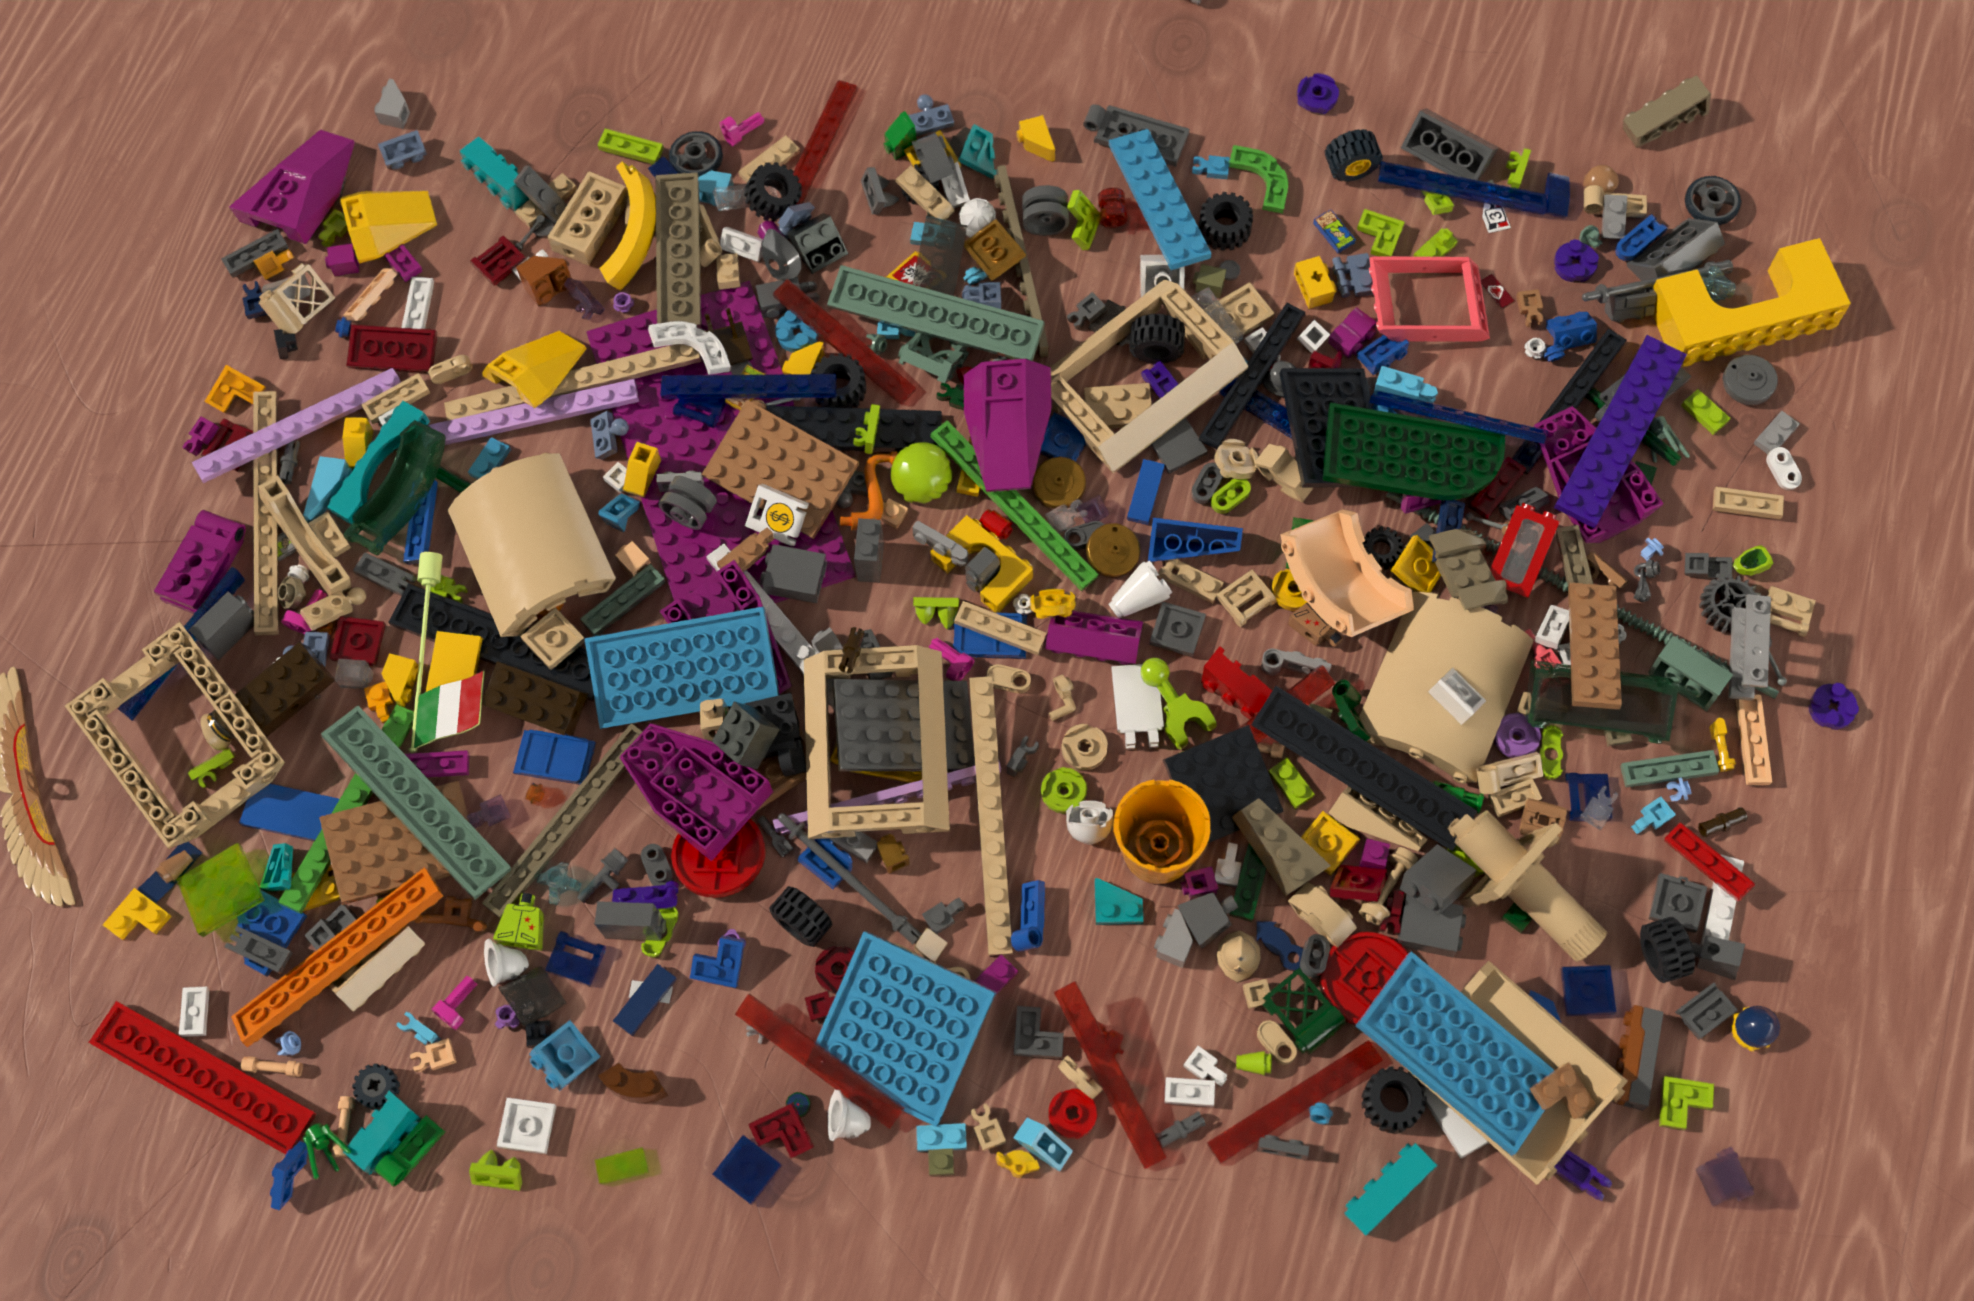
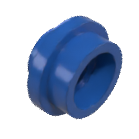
[335,317,352,338]
[1543,344,1565,362]

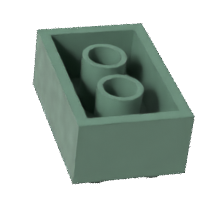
[1648,636,1733,712]

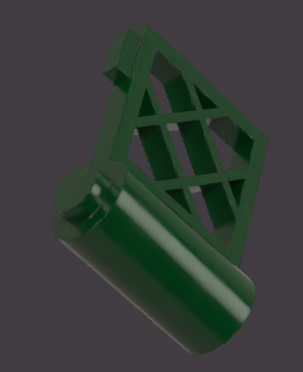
[1262,967,1347,1055]

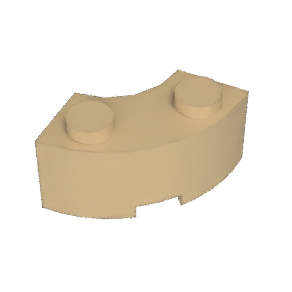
[1254,444,1313,502]
[1288,882,1357,947]

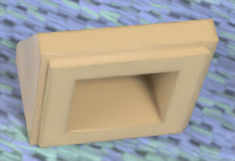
[914,928,948,963]

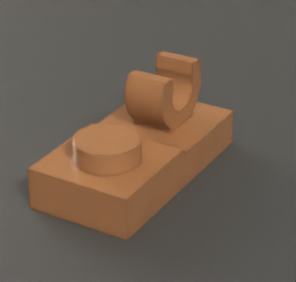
[1587,551,1629,588]

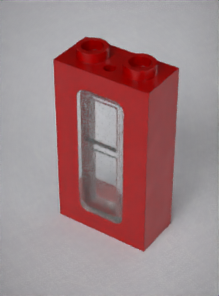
[1490,503,1560,598]

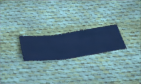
[137,842,203,904]

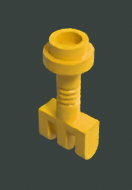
[1709,718,1736,772]

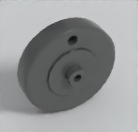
[1722,354,1778,405]

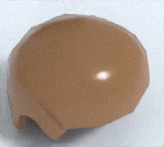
[1583,165,1619,193]

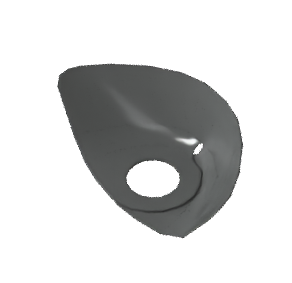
[761,229,802,280]

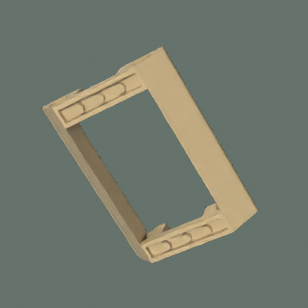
[1050,280,1248,474]
[65,622,285,849]
[804,645,950,839]

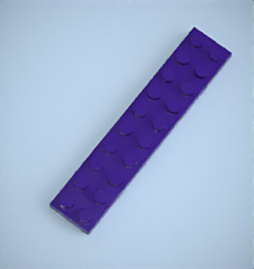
[1554,335,1687,529]

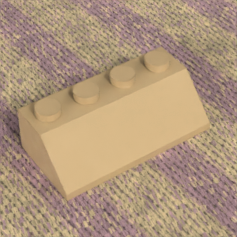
[328,925,425,1011]

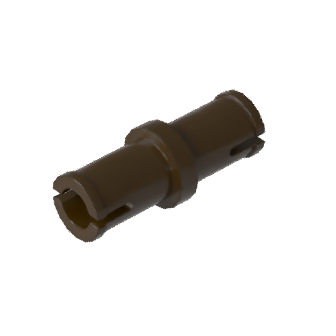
[838,627,865,674]
[1698,807,1748,837]

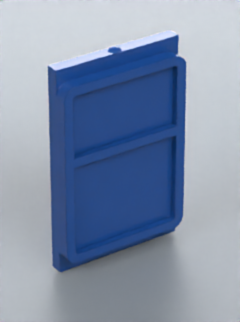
[953,613,1027,659]
[513,730,596,785]

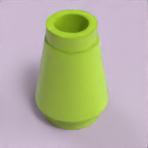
[1236,1051,1272,1075]

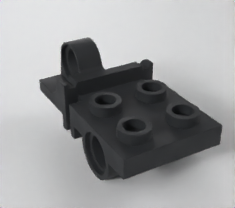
[746,693,806,777]

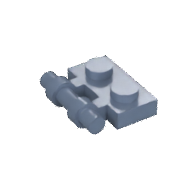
[1332,253,1373,298]
[962,282,1001,309]

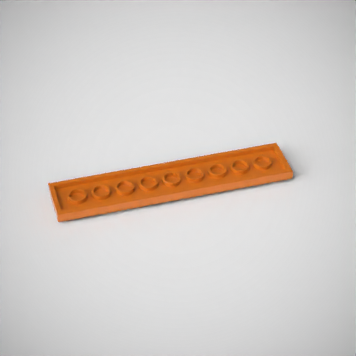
[231,867,443,1048]

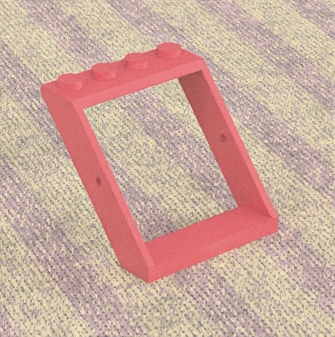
[1369,256,1490,342]

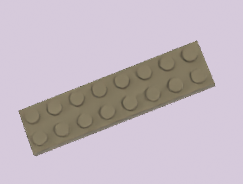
[656,172,701,328]

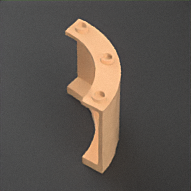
[1280,510,1414,637]

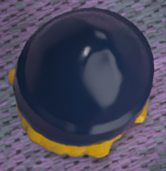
[1732,1006,1780,1052]

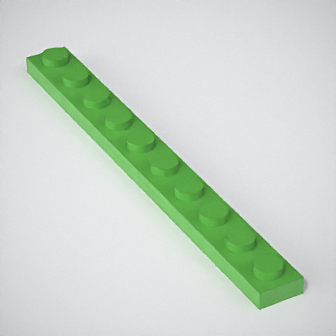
[931,420,1099,591]
[278,704,414,914]

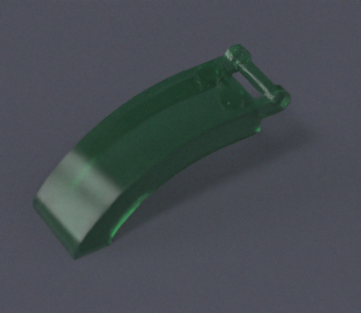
[344,420,446,555]

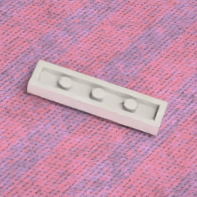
[1701,855,1744,945]

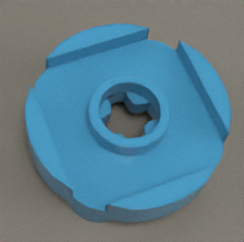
[775,310,819,353]

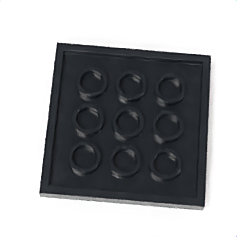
[1163,725,1284,843]

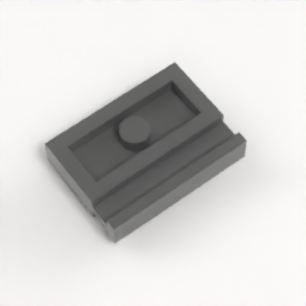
[1675,983,1737,1040]

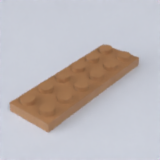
[1568,583,1622,710]

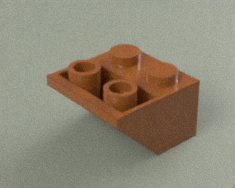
[516,256,574,306]

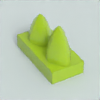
[913,597,960,629]
[469,1149,522,1191]

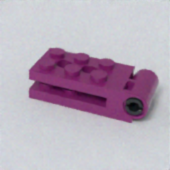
[154,510,246,617]

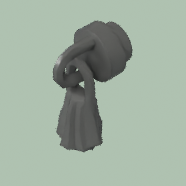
[1634,560,1660,603]

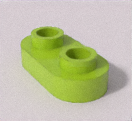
[1211,478,1251,514]

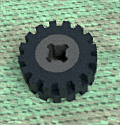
[352,1064,400,1110]

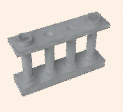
[1728,594,1771,701]

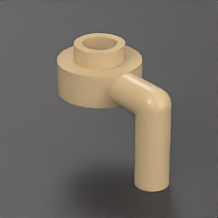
[1049,675,1076,721]

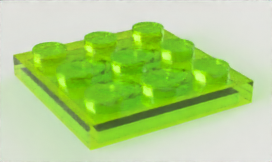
[176,843,265,937]

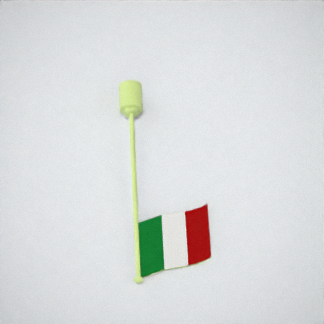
[408,552,485,754]

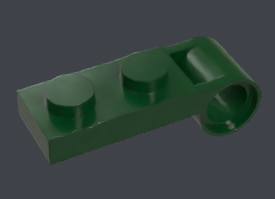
[1332,679,1370,741]

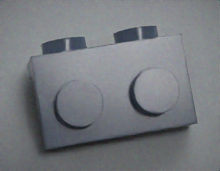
[378,130,427,170]

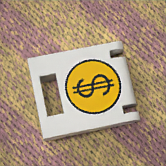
[745,484,809,546]

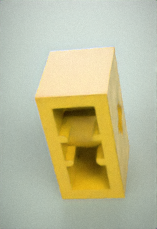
[1294,256,1336,309]

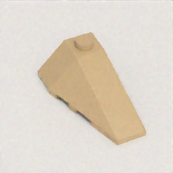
[1329,786,1427,851]

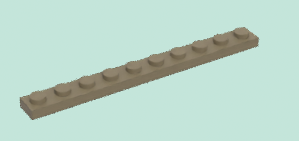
[994,165,1048,358]
[1555,525,1632,747]
[482,723,643,918]

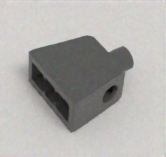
[1177,893,1239,949]
[1691,936,1745,980]

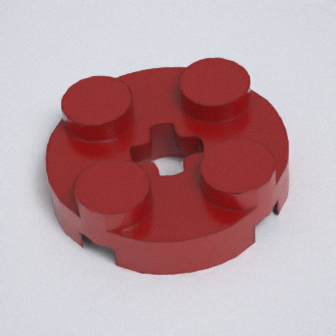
[1048,1089,1097,1139]

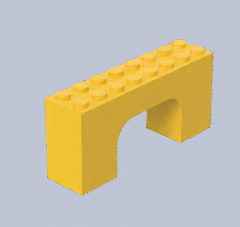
[1652,238,1851,367]

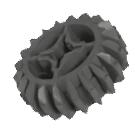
[1699,574,1761,634]

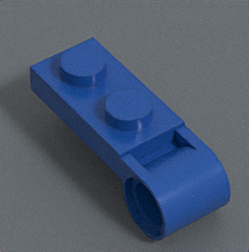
[1011,880,1045,952]

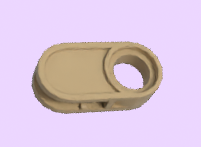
[429,355,472,384]
[987,664,1031,694]
[1257,1020,1297,1065]

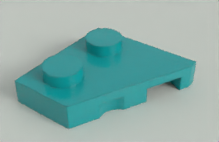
[957,124,997,179]
[259,843,293,892]
[1095,878,1143,925]

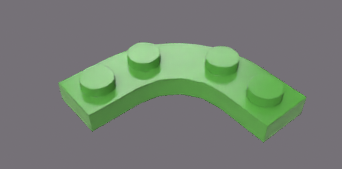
[1229,145,1288,214]

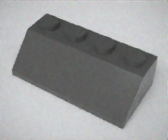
[1401,108,1499,187]
[1626,218,1725,288]

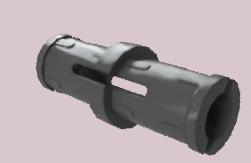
[279,440,300,484]
[1155,1111,1206,1148]

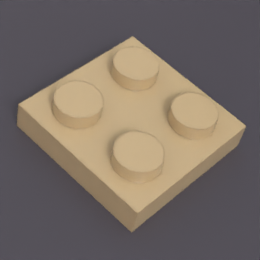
[520,608,585,670]

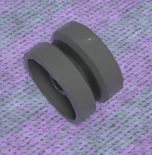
[1022,185,1069,236]
[658,476,717,530]

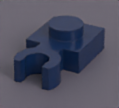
[242,281,268,320]

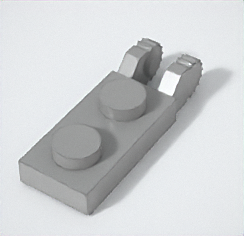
[912,521,968,567]

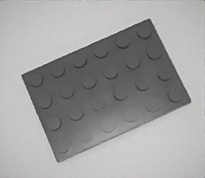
[832,679,975,772]

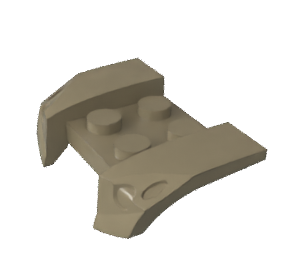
[1429,529,1508,610]

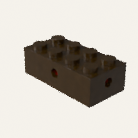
[235,642,336,737]
[482,661,588,736]

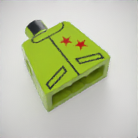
[493,893,544,951]

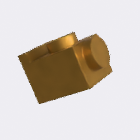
[876,834,910,874]

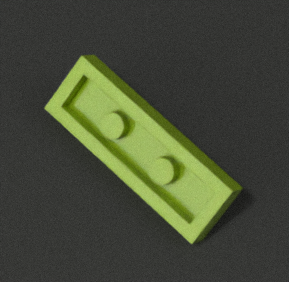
[597,129,664,165]

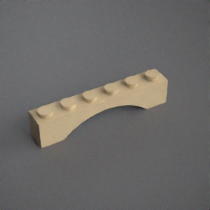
[258,476,351,596]

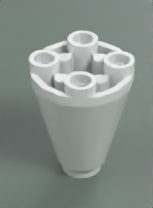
[1108,560,1172,618]

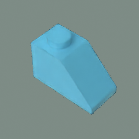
[1014,1118,1073,1171]

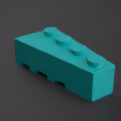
[459,136,530,212]
[1344,1143,1438,1236]

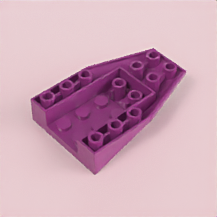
[229,130,355,244]
[620,723,773,861]

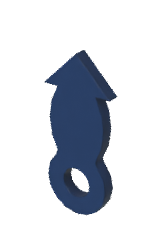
[1256,921,1303,971]

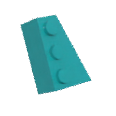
[343,1091,422,1175]

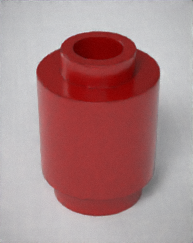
[979,509,1013,540]

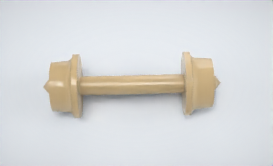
[1359,847,1418,925]

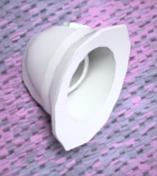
[484,938,529,987]
[828,1090,871,1141]

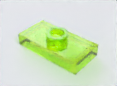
[595,1147,649,1185]

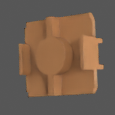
[1519,798,1567,845]

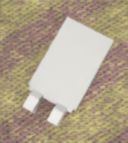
[1111,664,1164,750]
[1421,1082,1489,1158]

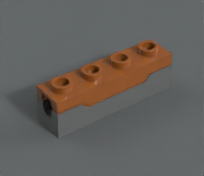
[1614,1005,1664,1111]

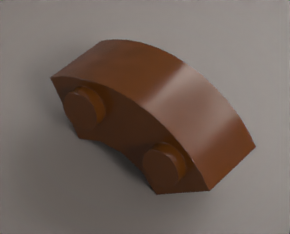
[598,1063,669,1103]

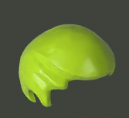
[891,442,952,504]

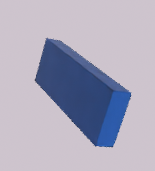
[1127,459,1165,525]

